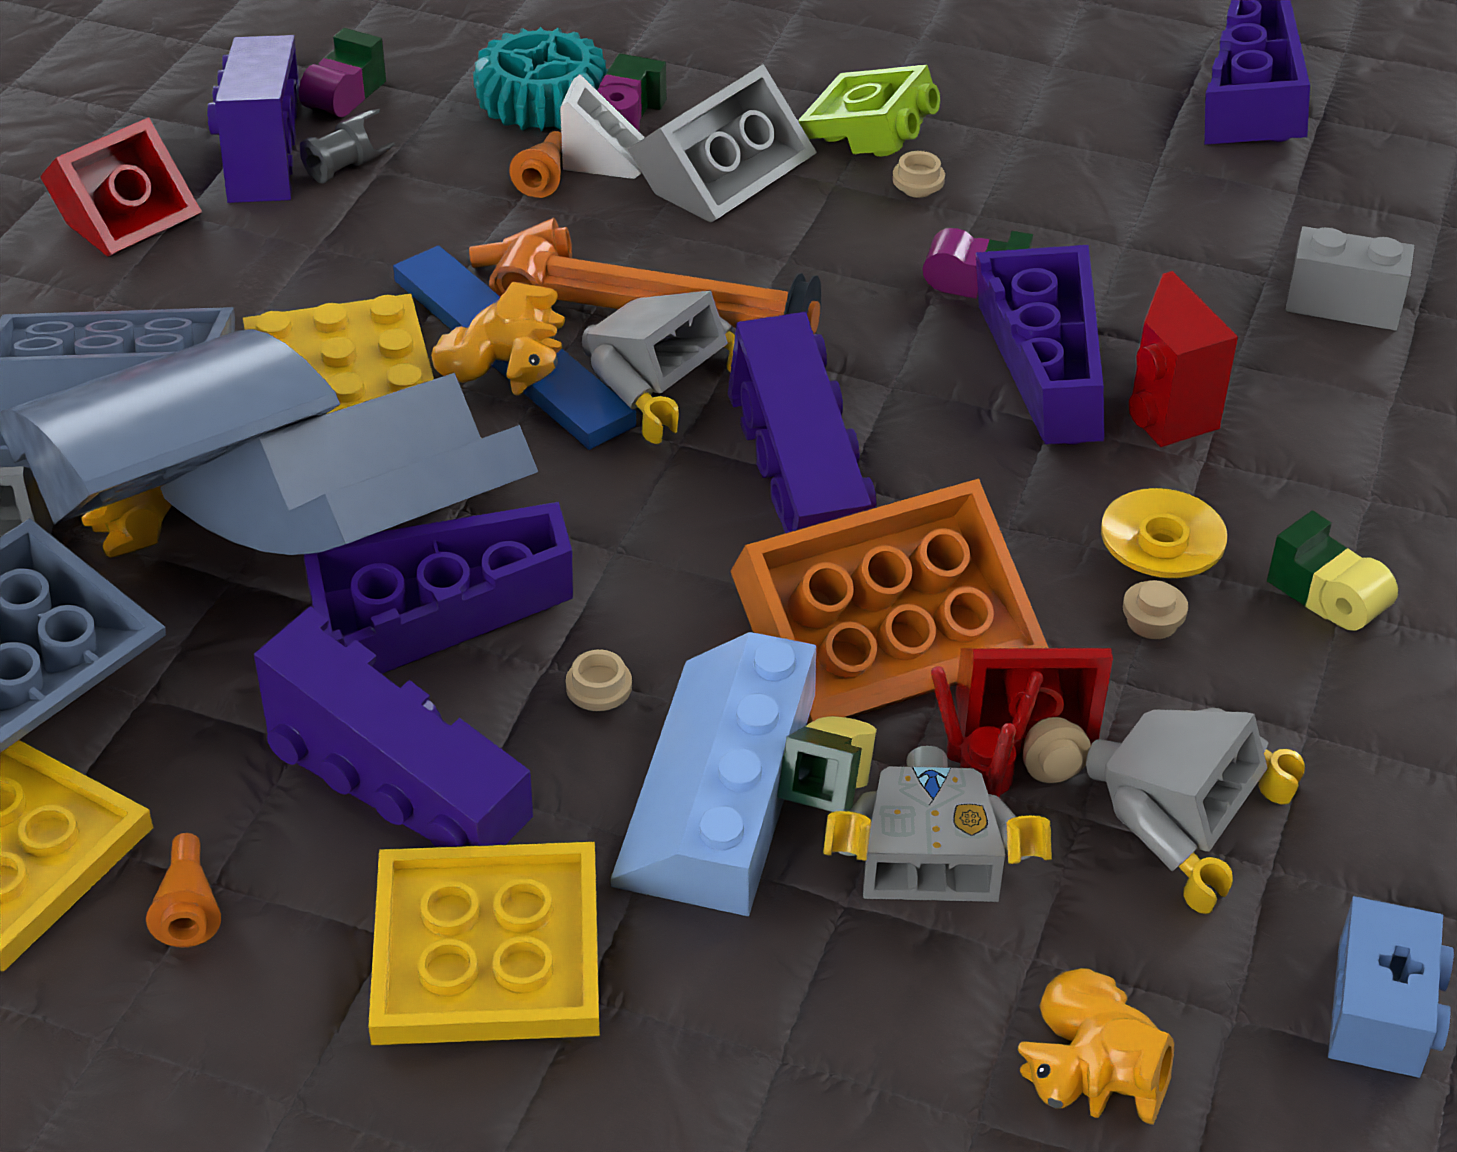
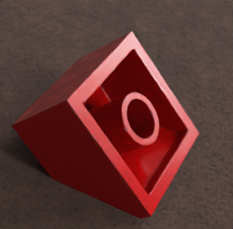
[40,117,202,257]
[1129,271,1238,448]
[956,648,1113,753]

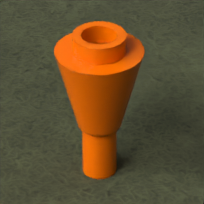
[509,131,562,198]
[469,218,572,268]
[146,833,221,947]

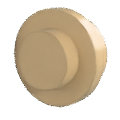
[893,151,945,198]
[1123,580,1188,639]
[566,650,632,711]
[1023,717,1091,783]

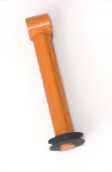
[489,235,822,334]

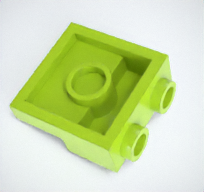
[798,65,940,156]

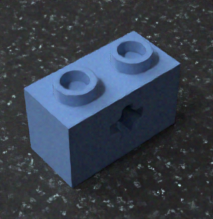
[1328,896,1454,1078]

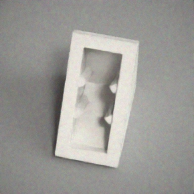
[560,74,645,179]

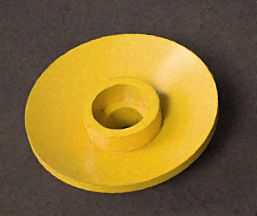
[1101,488,1227,578]

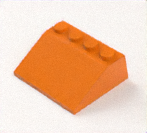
[730,478,1049,724]

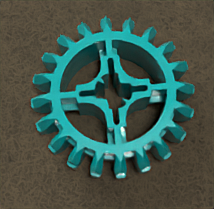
[473,26,608,131]

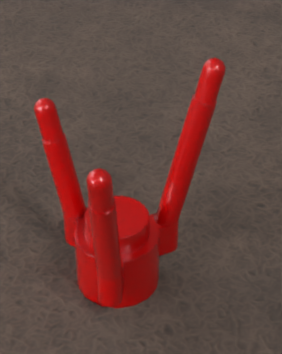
[931,666,1043,797]

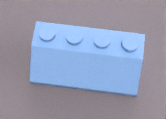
[611,632,816,917]

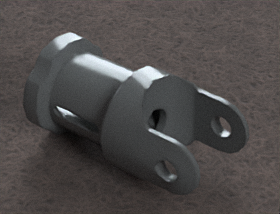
[300,109,395,184]

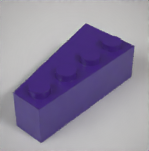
[1204,0,1310,145]

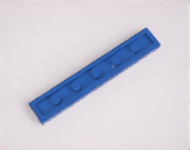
[393,245,636,450]

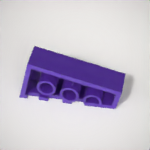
[207,35,299,203]
[976,245,1104,444]
[728,312,877,534]
[304,502,573,674]
[254,606,533,848]

